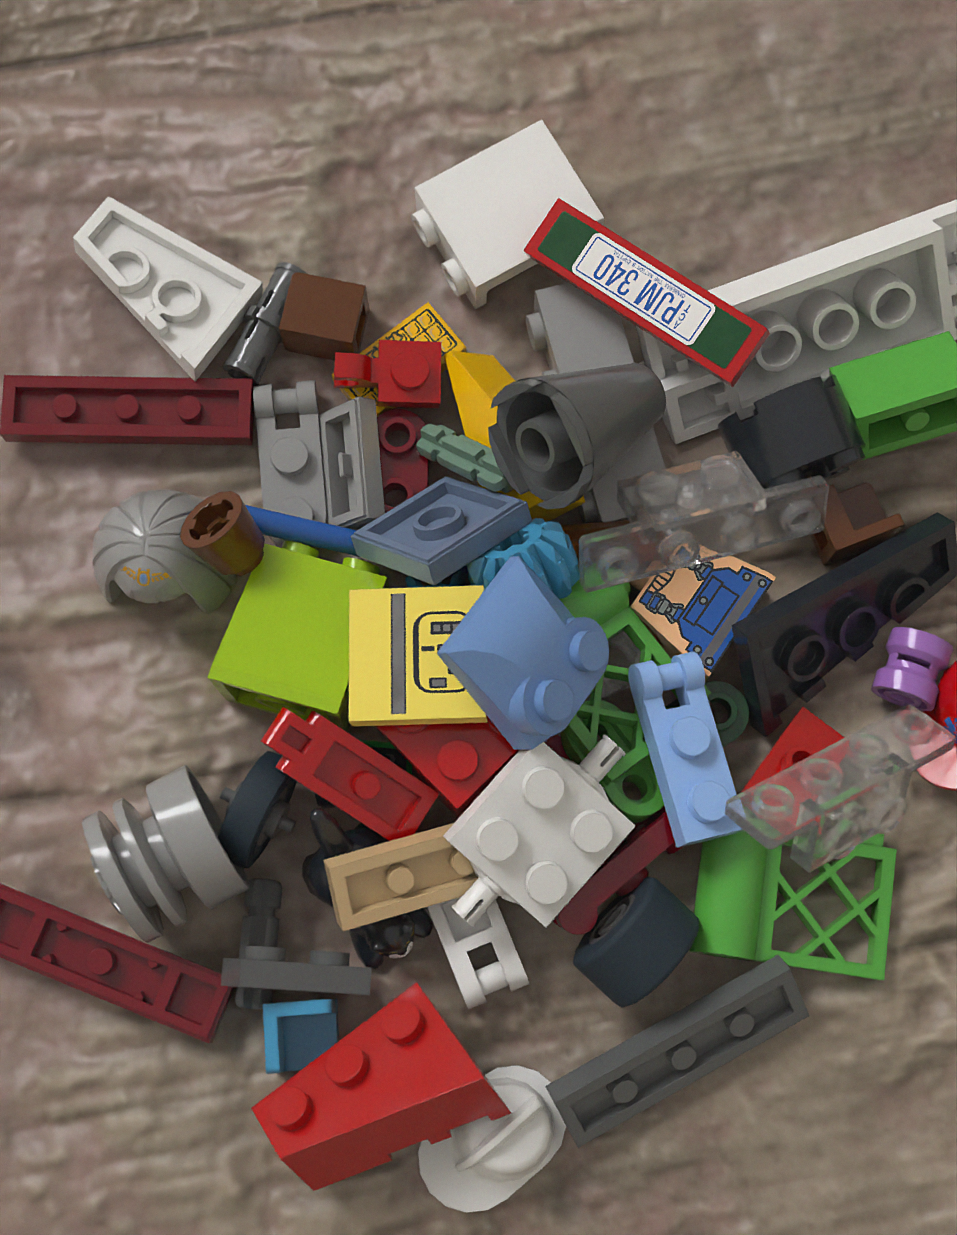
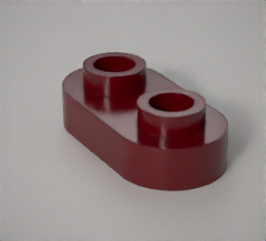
[377,409,429,513]

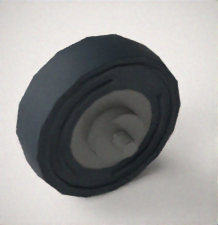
[218,751,297,869]

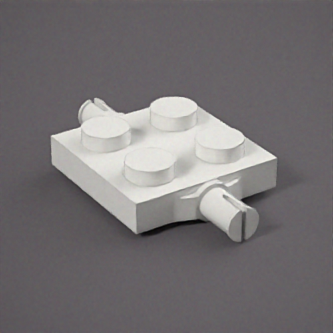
[443,734,635,927]

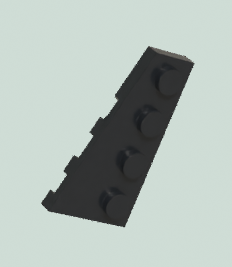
[731,512,957,737]

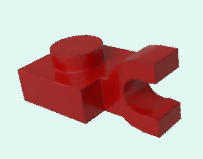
[334,340,441,408]

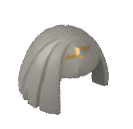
[93,489,237,614]

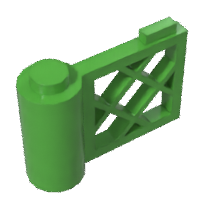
[559,558,711,786]
[689,810,897,980]

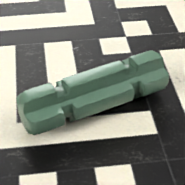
[416,423,514,493]

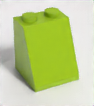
[208,541,389,732]

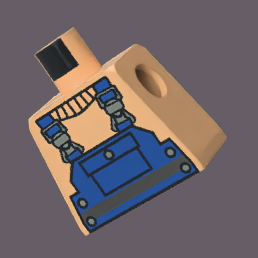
[615,535,776,682]

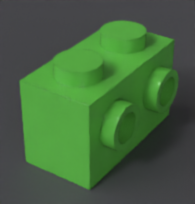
[829,331,957,460]

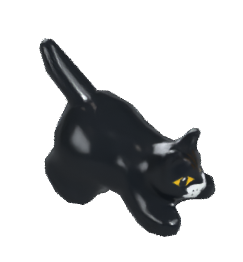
[302,808,434,969]

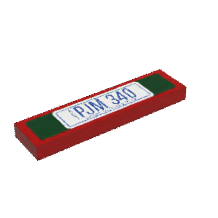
[523,198,770,387]

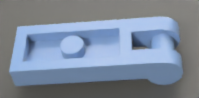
[628,651,747,848]

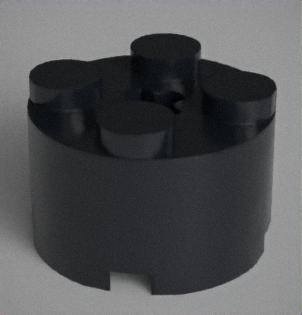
[717,375,866,507]

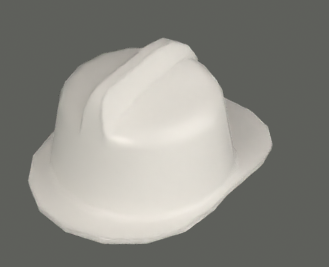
[418,1065,566,1213]

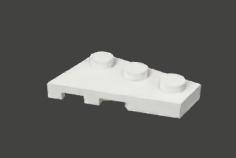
[73,196,263,382]

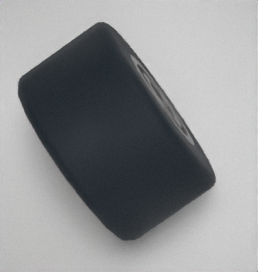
[573,877,699,1008]

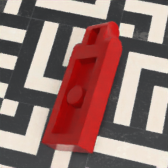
[261,707,439,841]

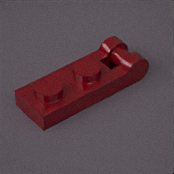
[552,805,684,935]

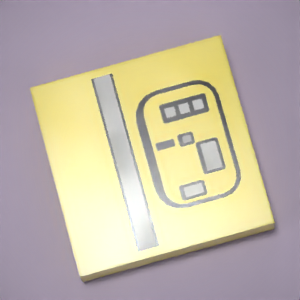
[349,585,487,726]

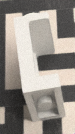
[411,120,604,309]

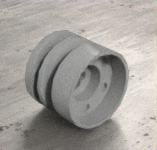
[82,765,250,943]

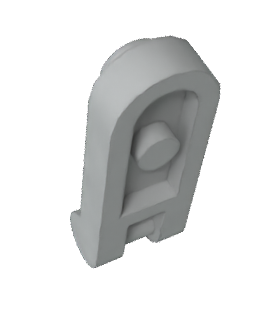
[253,380,327,549]

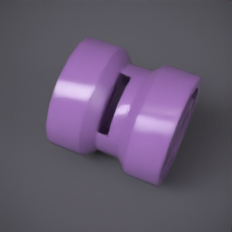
[871,627,954,711]

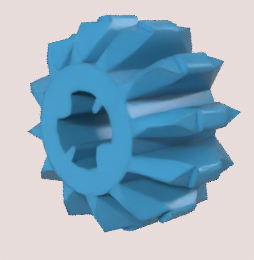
[466,518,581,599]

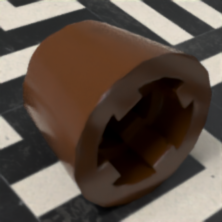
[180,491,265,576]

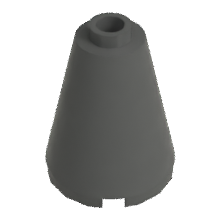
[488,363,666,509]

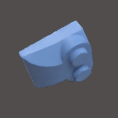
[437,556,609,750]

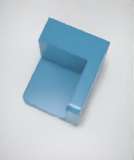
[263,999,340,1074]

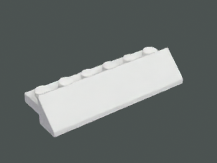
[636,199,957,444]

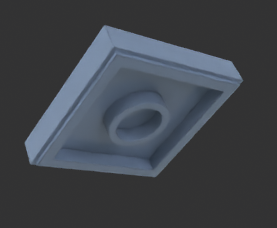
[350,476,532,585]

